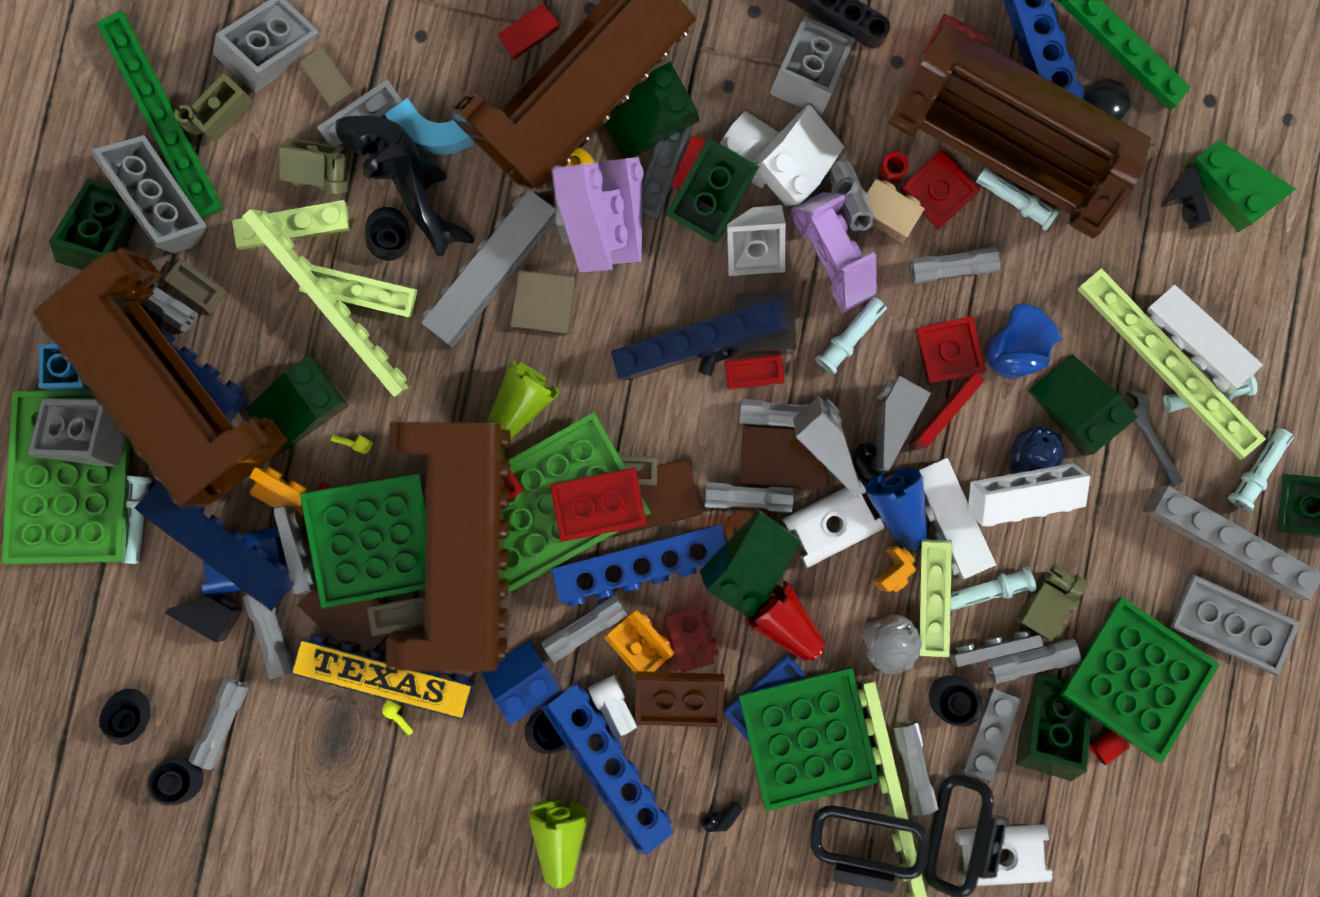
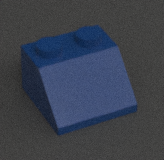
[482,640,562,725]

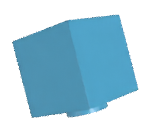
[39,344,91,391]

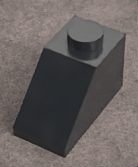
[165,594,242,643]

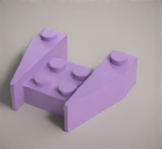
[552,157,643,273]
[790,192,877,314]

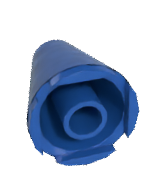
[865,467,927,551]

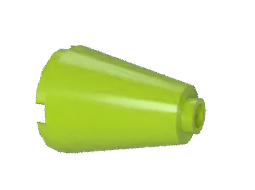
[486,360,560,440]
[528,800,588,888]

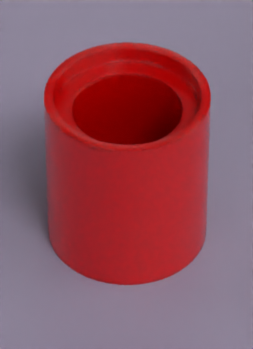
[878,152,909,184]
[1089,729,1130,766]

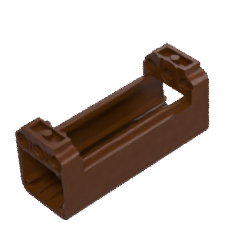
[448,0,695,191]
[888,23,1151,239]
[33,248,288,508]
[386,422,510,671]

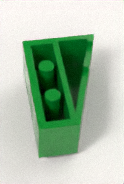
[1184,140,1296,232]

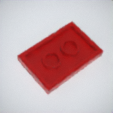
[909,373,984,450]
[550,467,647,542]

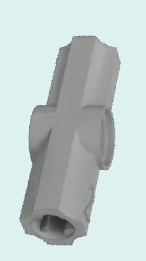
[828,161,875,232]

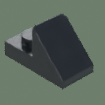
[1161,166,1211,230]

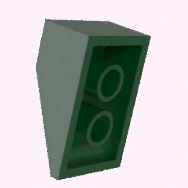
[605,61,700,159]
[666,137,759,244]
[49,178,136,270]
[1028,354,1138,456]
[245,355,349,455]
[1277,474,1320,538]
[700,510,801,618]
[1016,672,1091,781]

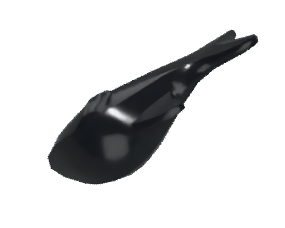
[335,115,474,257]

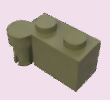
[174,72,254,143]
[279,138,347,194]
[1014,564,1088,641]

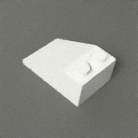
[752,104,844,206]

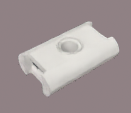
[782,480,884,568]
[955,824,1052,886]

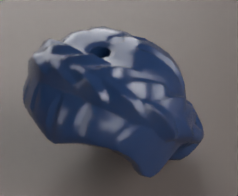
[1010,426,1065,474]

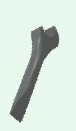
[1126,391,1183,487]

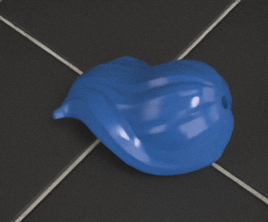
[986,303,1062,380]

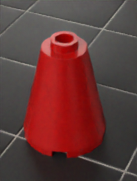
[745,581,824,661]

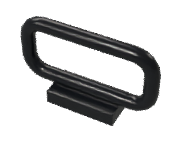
[924,774,1009,897]
[810,805,930,893]

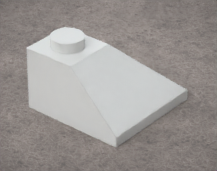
[720,111,780,188]
[727,205,786,276]

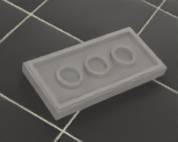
[1167,574,1301,676]

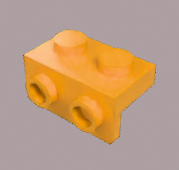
[249,466,307,518]
[873,546,917,593]
[604,610,675,674]

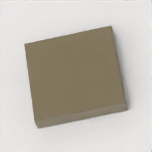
[511,270,576,335]

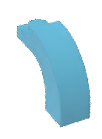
[384,98,474,155]

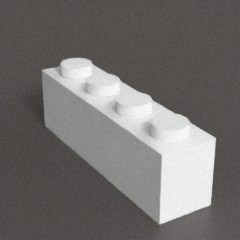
[1146,285,1263,396]
[919,458,996,579]
[968,463,1090,527]

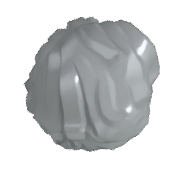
[862,614,922,675]

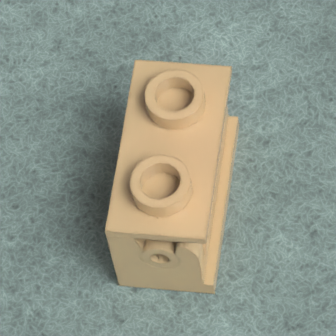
[867,179,925,243]

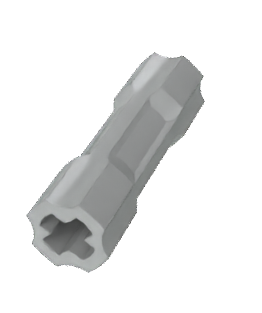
[909,246,1000,284]
[142,288,198,333]
[739,399,809,427]
[705,482,794,513]
[243,595,294,680]
[541,595,628,663]
[987,638,1081,684]
[188,677,249,770]
[892,722,938,816]

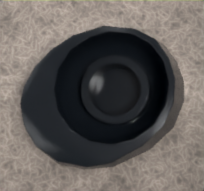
[1084,79,1130,120]
[364,207,410,261]
[928,675,983,727]
[99,689,151,745]
[524,709,580,754]
[146,757,204,806]

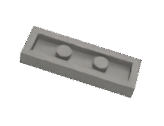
[317,79,402,147]
[273,506,316,595]
[949,630,1043,667]
[961,688,1021,782]

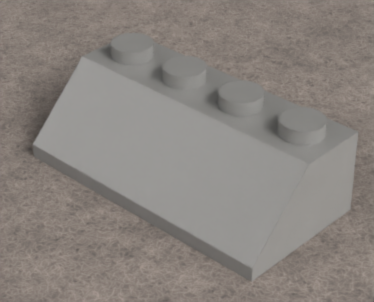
[91,135,207,254]

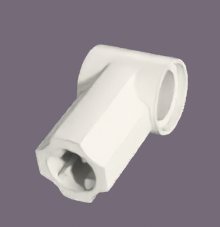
[588,674,637,738]

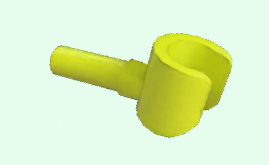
[331,434,373,454]
[382,700,414,736]

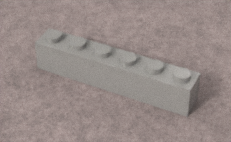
[421,189,556,348]
[1143,486,1320,600]

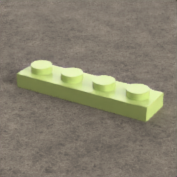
[232,200,351,250]
[299,264,418,317]
[920,539,952,657]

